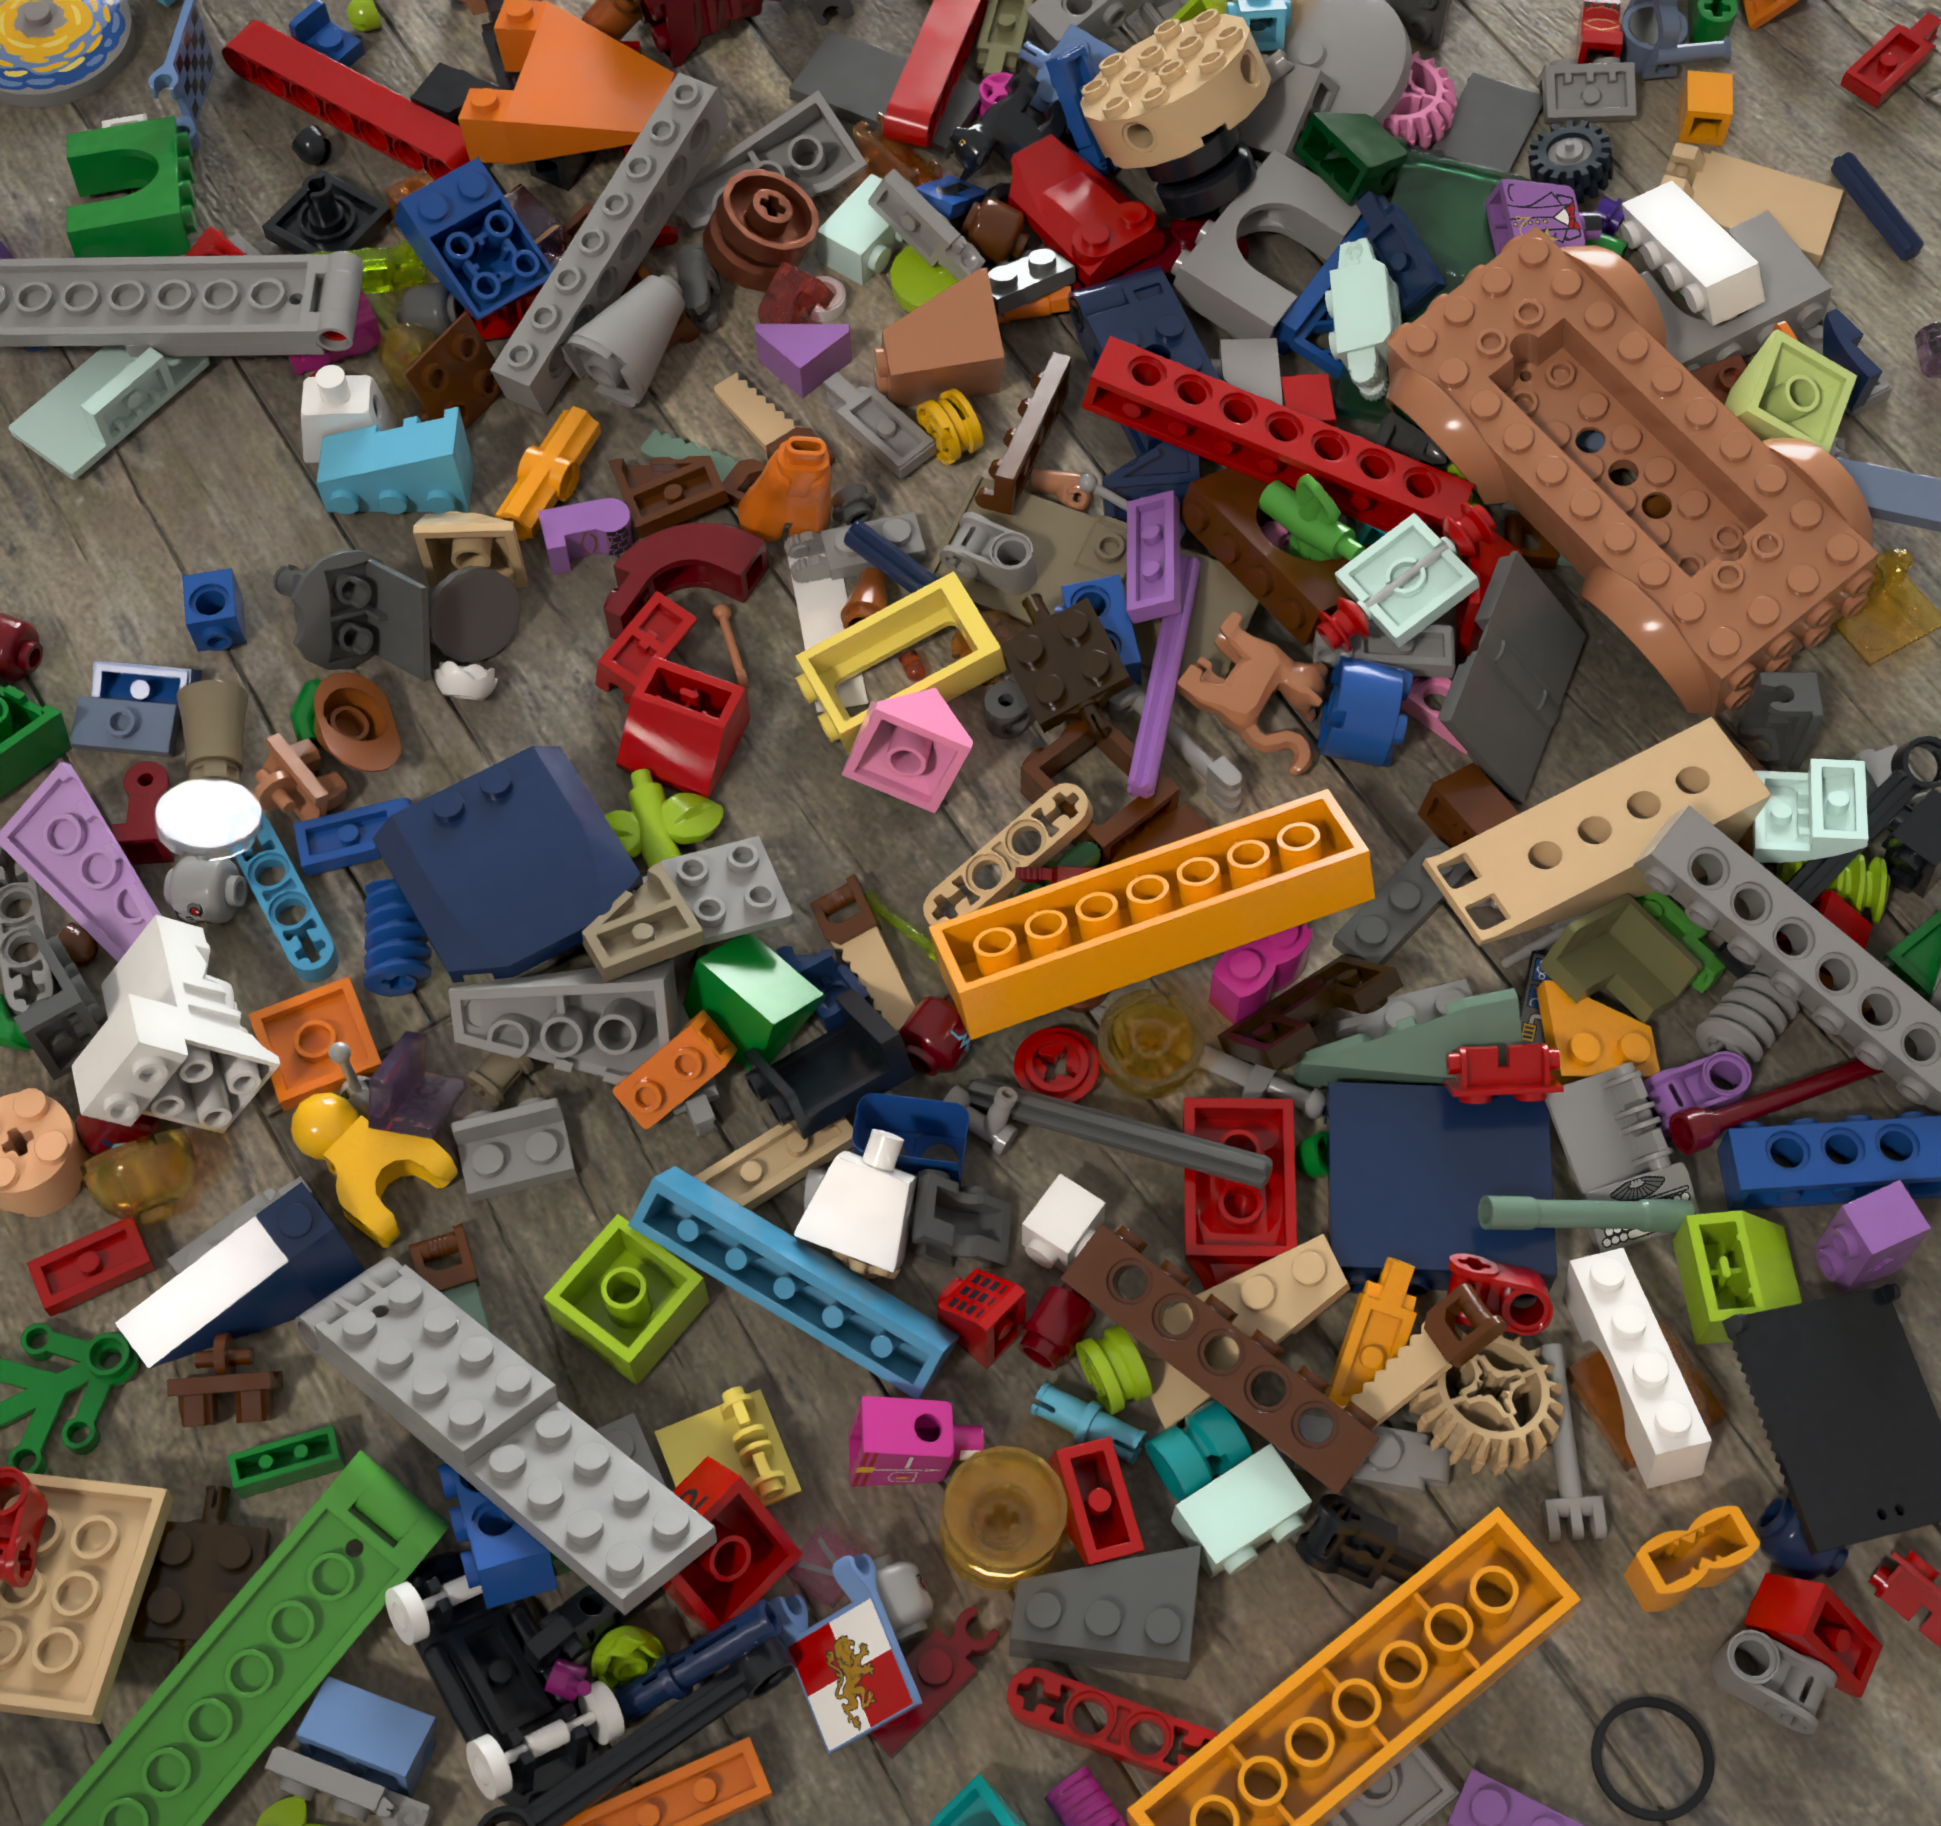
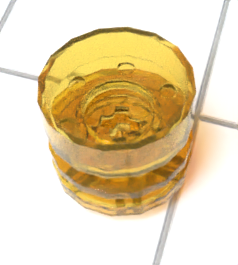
[938,1446,1067,1592]

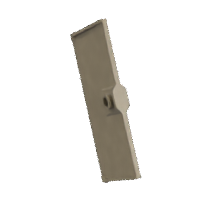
[928,475,1261,680]

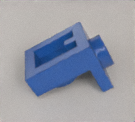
[289,0,365,68]

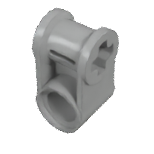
[939,512,1037,595]
[1711,1630,1838,1735]

